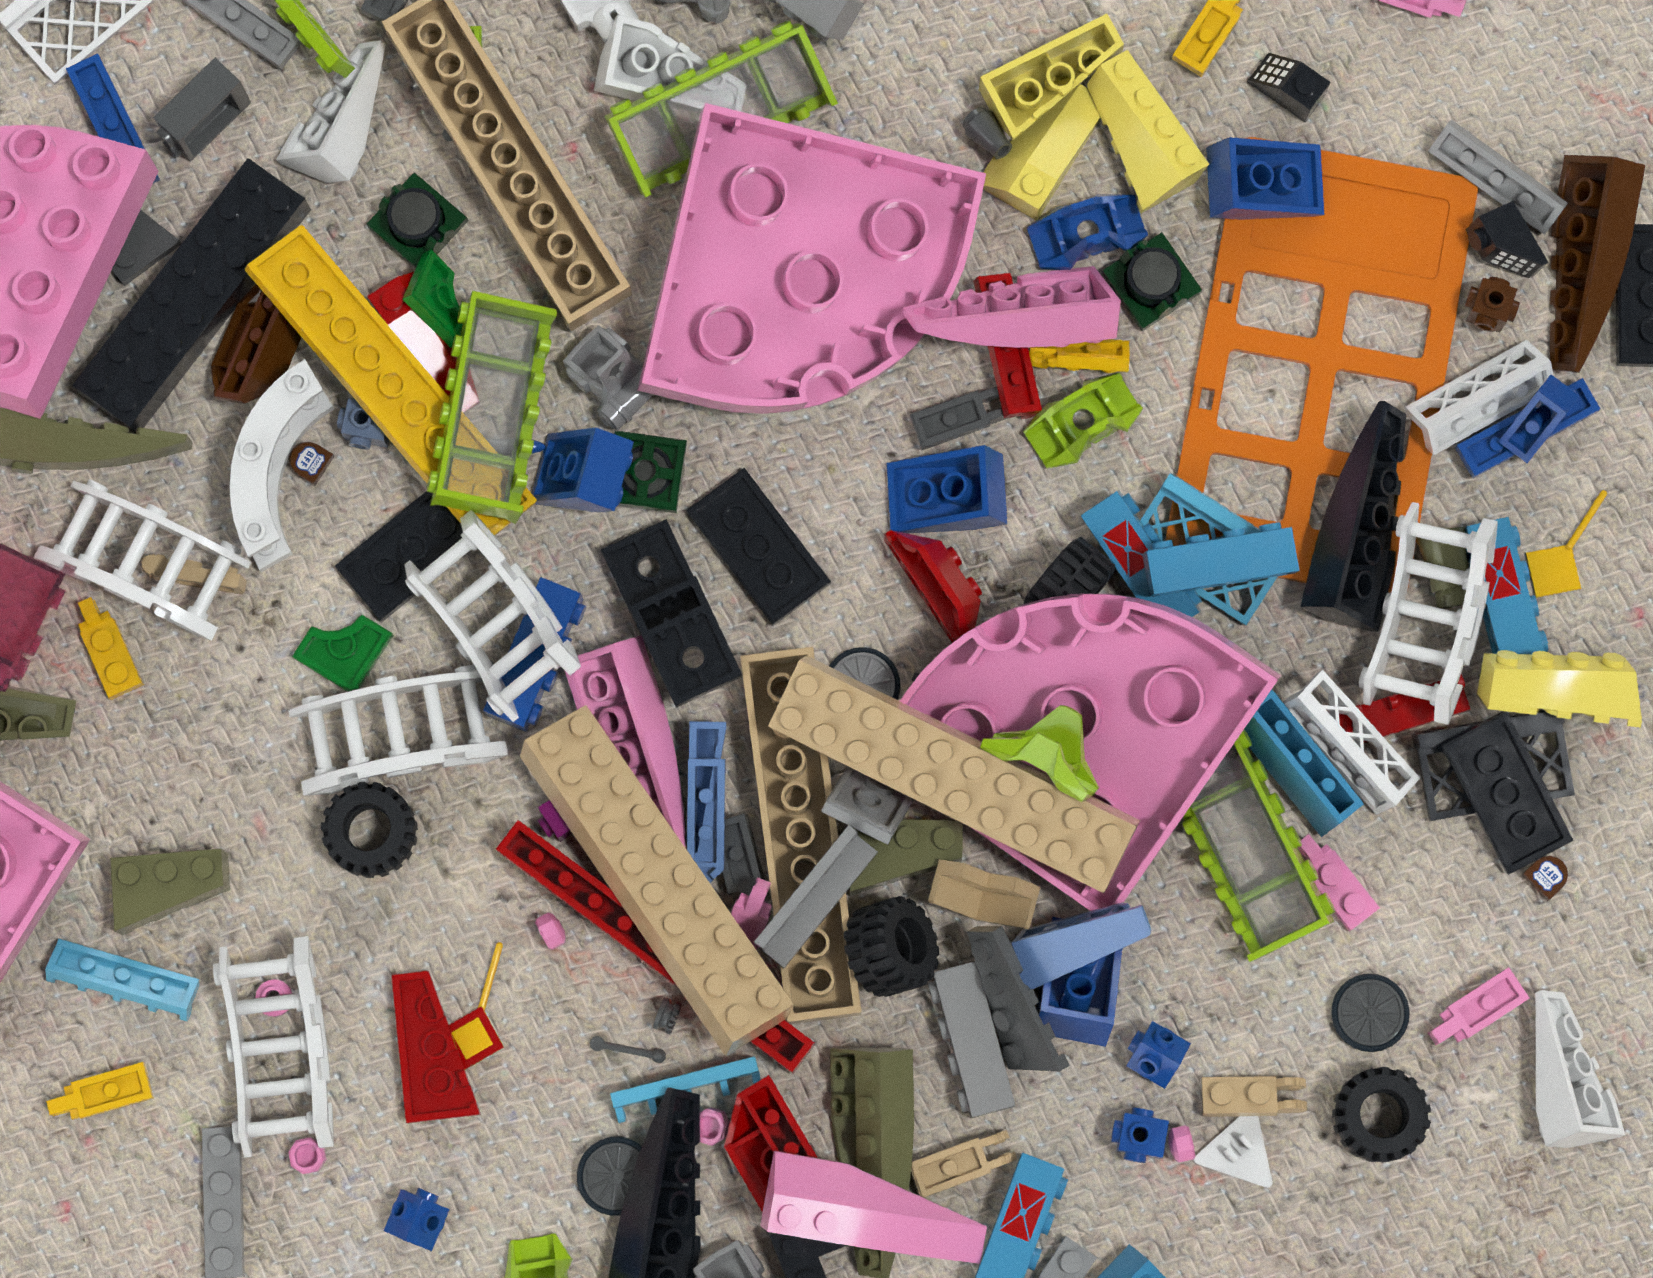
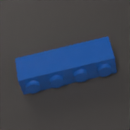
[483,577,586,732]

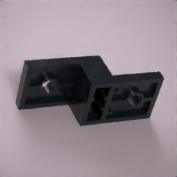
[601,519,743,708]

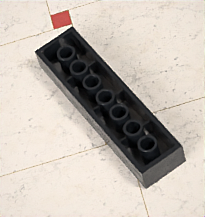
[72,158,311,434]

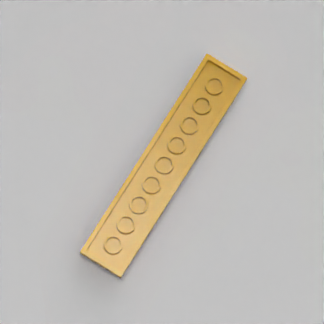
[245,224,537,536]

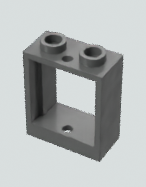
[153,57,251,162]

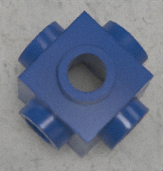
[1126,1021,1191,1089]
[1111,1107,1169,1163]
[383,1188,450,1251]

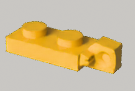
[1172,0,1243,77]
[1029,339,1130,373]
[78,597,144,700]
[46,1062,154,1120]

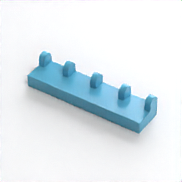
[45,939,199,1022]
[610,1056,761,1123]

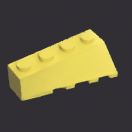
[979,14,1124,140]
[1087,50,1209,214]
[1477,650,1642,728]

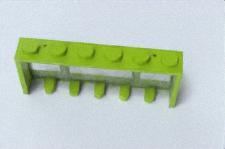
[604,20,838,198]
[427,291,557,524]
[1182,729,1335,962]

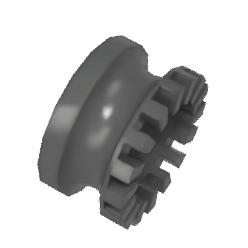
[653,997,682,1035]

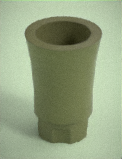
[1416,526,1468,609]

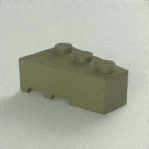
[850,819,963,896]
[110,849,230,936]

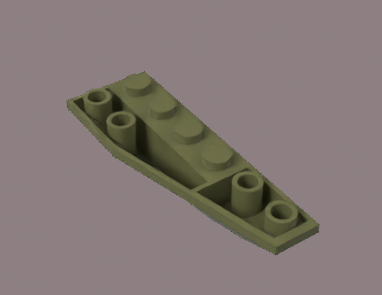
[830,1047,914,1278]

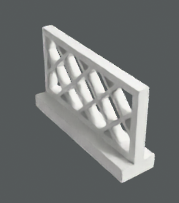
[0,0,155,85]

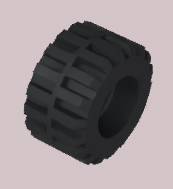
[1024,537,1115,604]
[321,782,418,878]
[844,896,939,997]
[1332,1067,1431,1163]

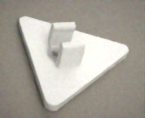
[1194,1116,1273,1188]

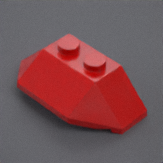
[884,530,982,643]
[724,1075,818,1212]

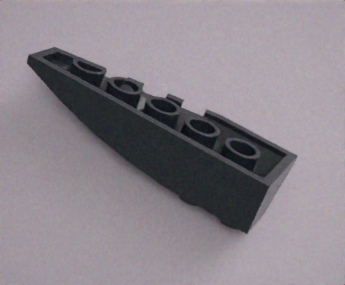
[1300,401,1406,632]
[608,1088,701,1278]

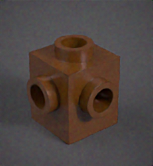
[1464,277,1520,333]

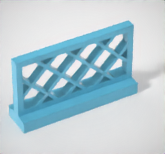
[1140,473,1278,625]

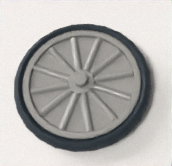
[829,647,901,700]

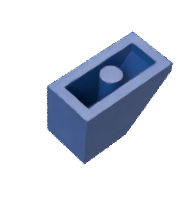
[1498,375,1580,464]

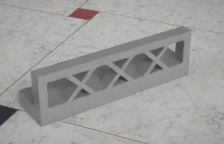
[754,825,878,969]

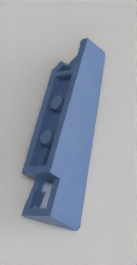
[687,721,727,883]
[1011,902,1151,989]

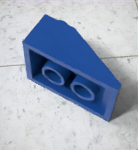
[1206,137,1324,220]
[532,427,634,513]
[887,445,1008,534]
[1036,917,1123,1047]

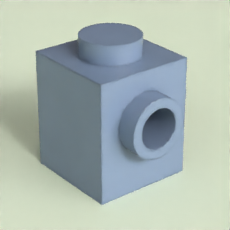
[337,398,389,450]

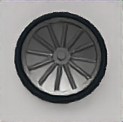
[1331,974,1410,1052]
[577,1137,642,1216]

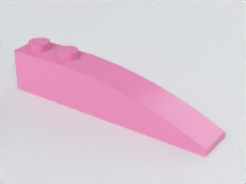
[903,266,1121,348]
[565,636,686,848]
[760,1151,987,1264]

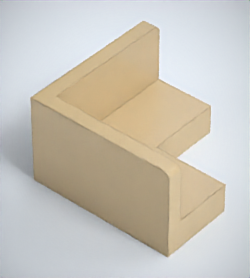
[928,859,1040,929]

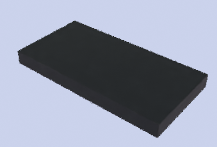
[1616,224,1653,367]
[686,468,831,626]
[335,491,463,622]
[1440,711,1574,875]

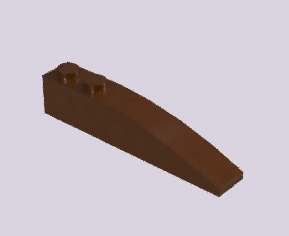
[1549,155,1646,373]

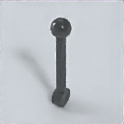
[590,1036,666,1063]

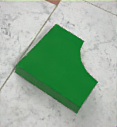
[402,249,463,348]
[292,615,394,692]

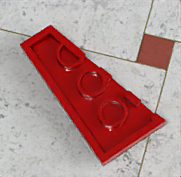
[392,971,481,1124]

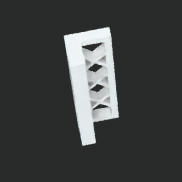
[1405,340,1553,455]
[1283,670,1420,815]

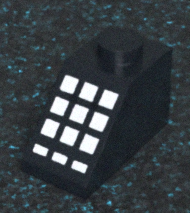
[1247,53,1331,122]
[1465,201,1549,278]

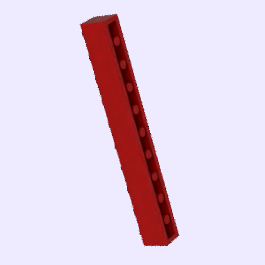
[496,820,815,1074]

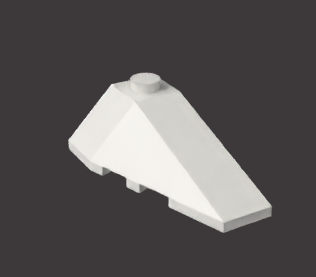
[594,15,746,113]
[276,40,386,183]

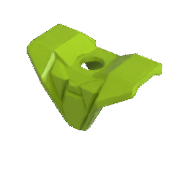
[1022,373,1143,469]
[980,705,1099,802]
[505,1233,573,1278]

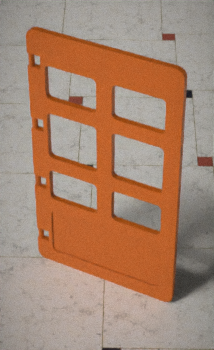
[1165,137,1478,593]

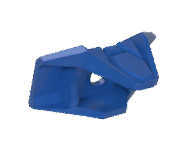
[1027,194,1148,270]

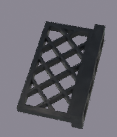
[1412,710,1575,821]

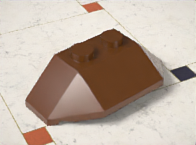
[211,284,302,404]

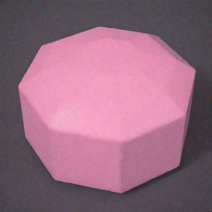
[535,912,566,950]
[700,1107,730,1146]
[1168,1125,1195,1163]
[288,1137,327,1175]

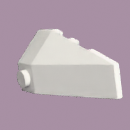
[1535,990,1625,1148]

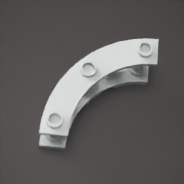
[230,359,334,572]
[33,479,251,641]
[1359,502,1498,725]
[405,510,581,722]
[288,665,508,796]
[213,936,334,1158]

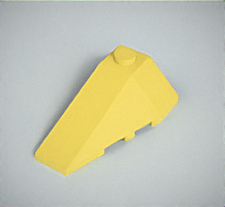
[983,84,1101,220]

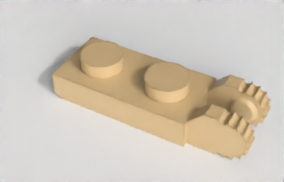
[141,553,247,595]
[1201,1076,1307,1117]
[911,1130,1018,1198]

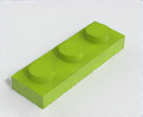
[275,0,355,78]

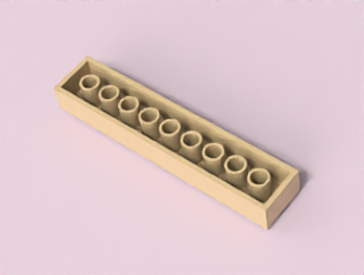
[382,0,632,332]
[740,646,862,1025]
[768,656,1140,893]
[520,705,794,1056]

